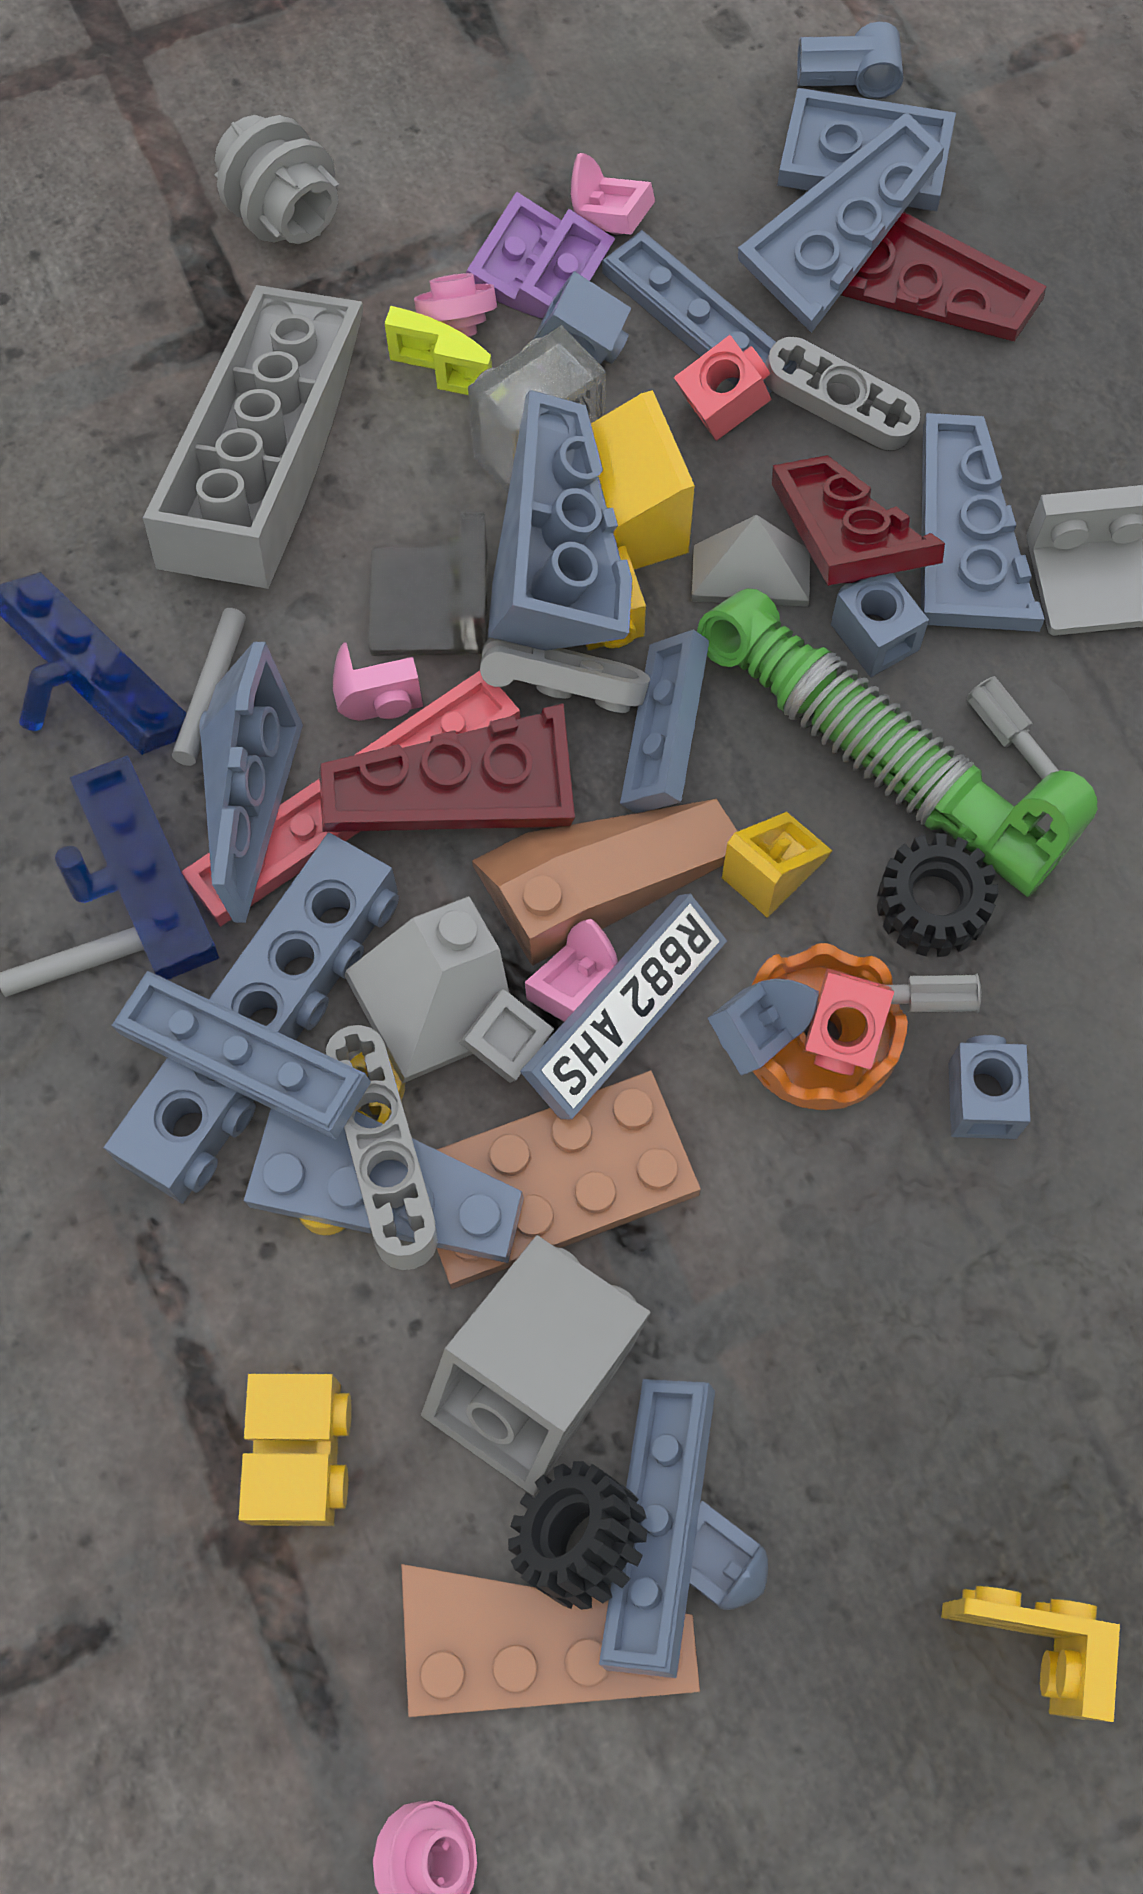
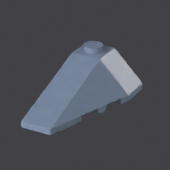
[488,390,632,651]
[199,642,303,923]

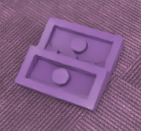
[466,192,615,319]

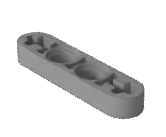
[326,1025,438,1270]

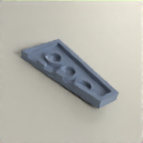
[738,112,944,333]
[921,413,1045,632]
[244,1108,524,1263]

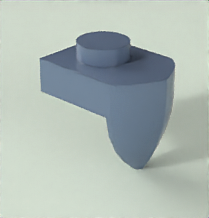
[707,979,819,1076]
[689,1501,768,1610]

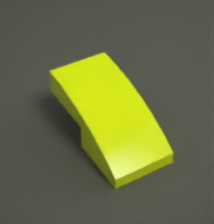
[384,306,494,400]

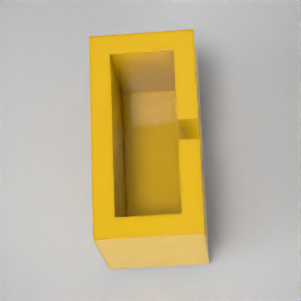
[239,1374,351,1526]

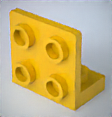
[941,1586,1120,1722]

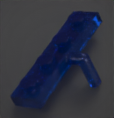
[0,572,187,755]
[55,755,219,980]

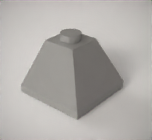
[344,896,509,1084]

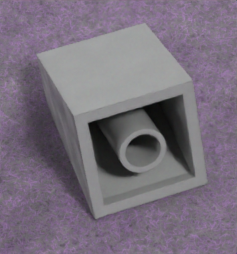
[421,1235,651,1495]

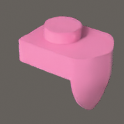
[571,153,655,235]
[333,642,423,721]
[525,919,618,1022]

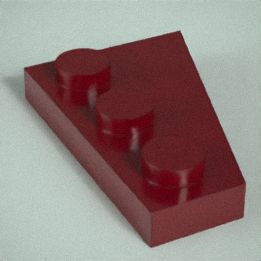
[772,455,945,586]

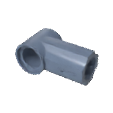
[797,21,903,99]

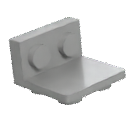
[1026,485,1143,636]

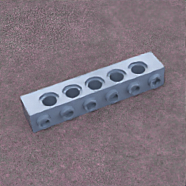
[103,832,399,1204]

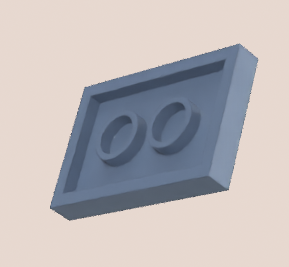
[777,88,956,211]

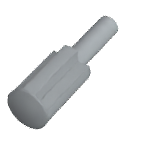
[966,676,1059,780]
[886,973,982,1013]

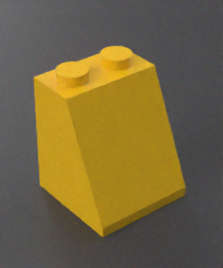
[591,390,695,570]

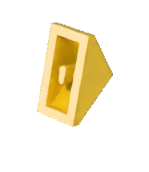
[722,812,833,918]

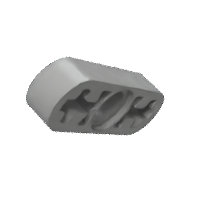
[764,337,920,450]

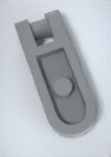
[480,638,651,713]

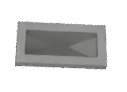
[691,515,810,607]

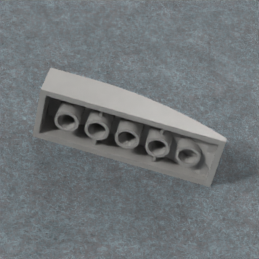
[143,285,363,589]

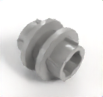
[214,115,339,244]

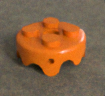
[751,943,908,1111]

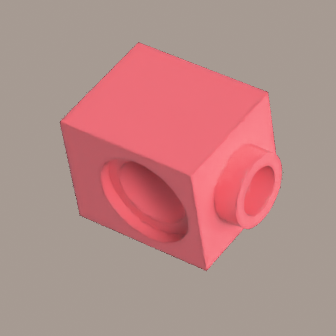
[674,335,772,441]
[805,968,894,1075]

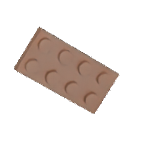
[437,1070,701,1289]

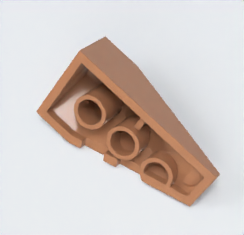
[472,799,737,966]

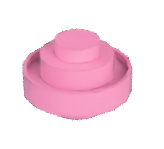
[414,273,497,337]
[373,1801,477,1894]

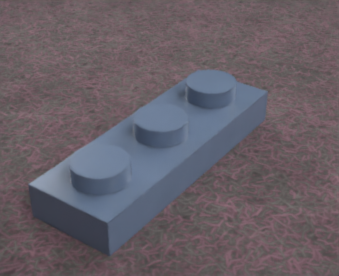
[620,629,709,813]

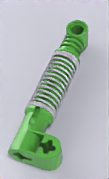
[697,588,1098,898]

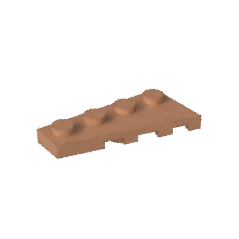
[401,1564,700,1717]

